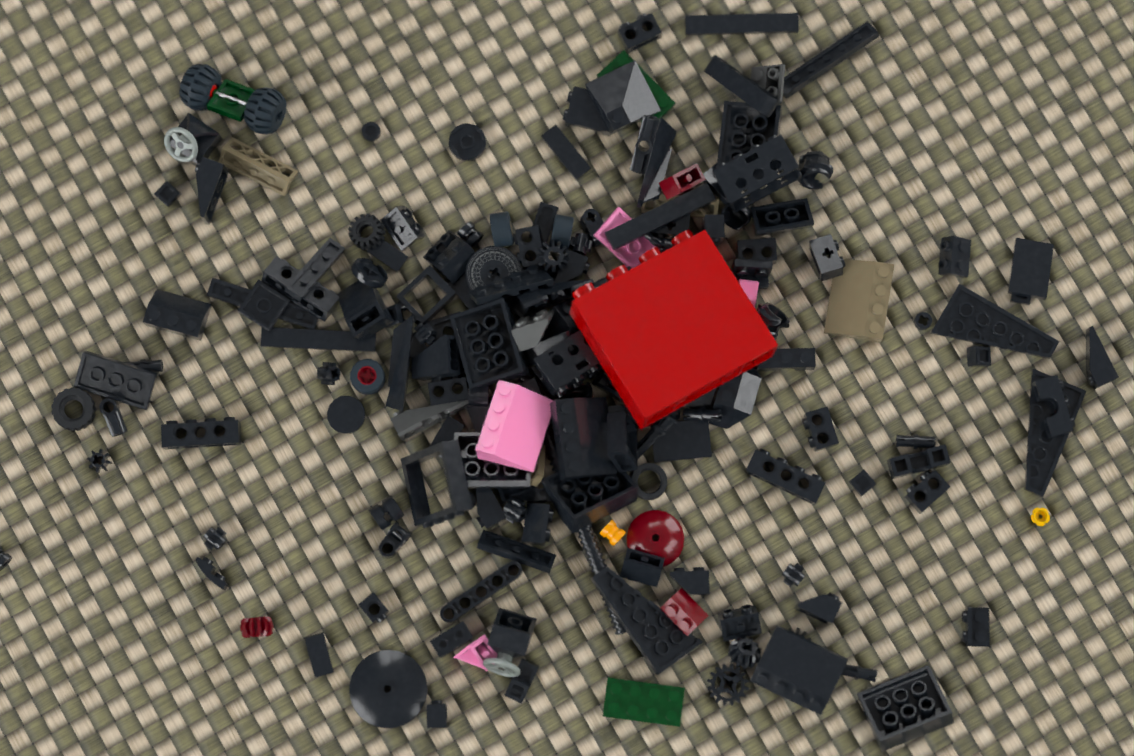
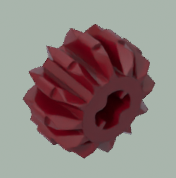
[240,616,273,638]

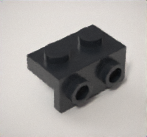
[938,236,971,278]

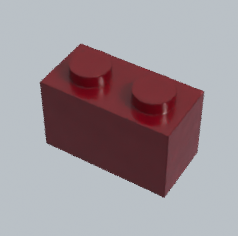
[659,163,706,200]
[660,588,709,636]

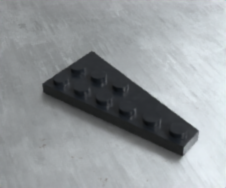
[930,284,1060,359]
[1024,369,1086,497]
[590,567,703,675]

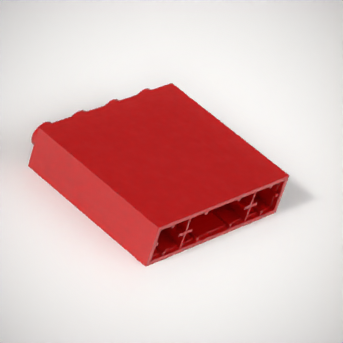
[569,230,778,429]

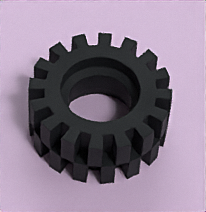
[348,213,386,251]

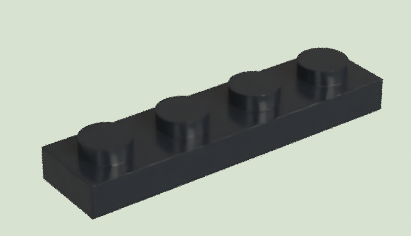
[284,238,345,301]
[477,529,556,574]

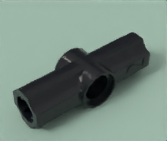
[630,115,660,174]

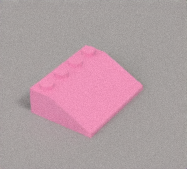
[475,380,554,472]

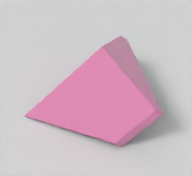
[453,635,498,671]

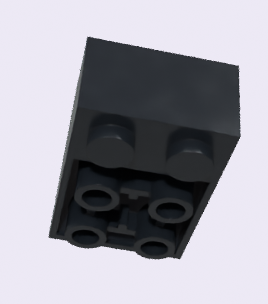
[337,280,394,342]

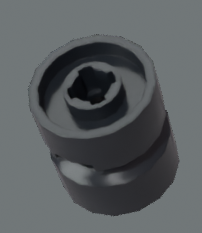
[369,495,405,531]

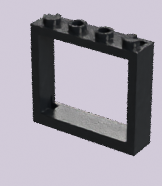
[401,440,472,528]

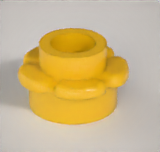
[1031,507,1050,526]

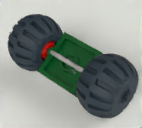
[179,64,287,134]

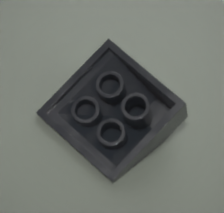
[585,61,661,135]

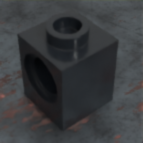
[358,592,389,623]
[426,700,447,728]

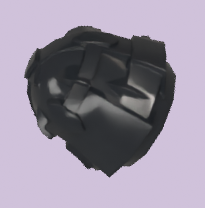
[797,150,833,190]
[756,302,790,340]

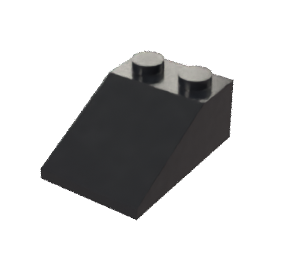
[195,157,229,225]

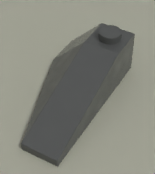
[391,400,469,441]

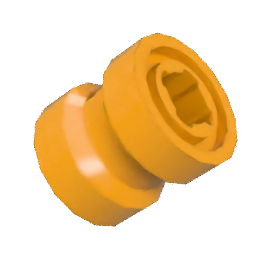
[599,520,626,547]

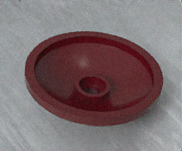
[626,510,684,567]

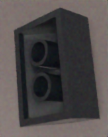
[751,198,814,237]
[143,289,212,341]

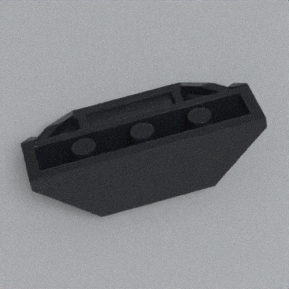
[709,367,761,429]

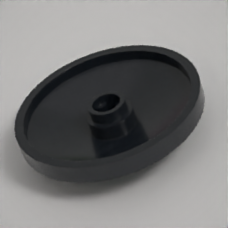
[349,650,428,728]

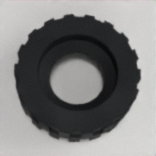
[51,387,96,431]

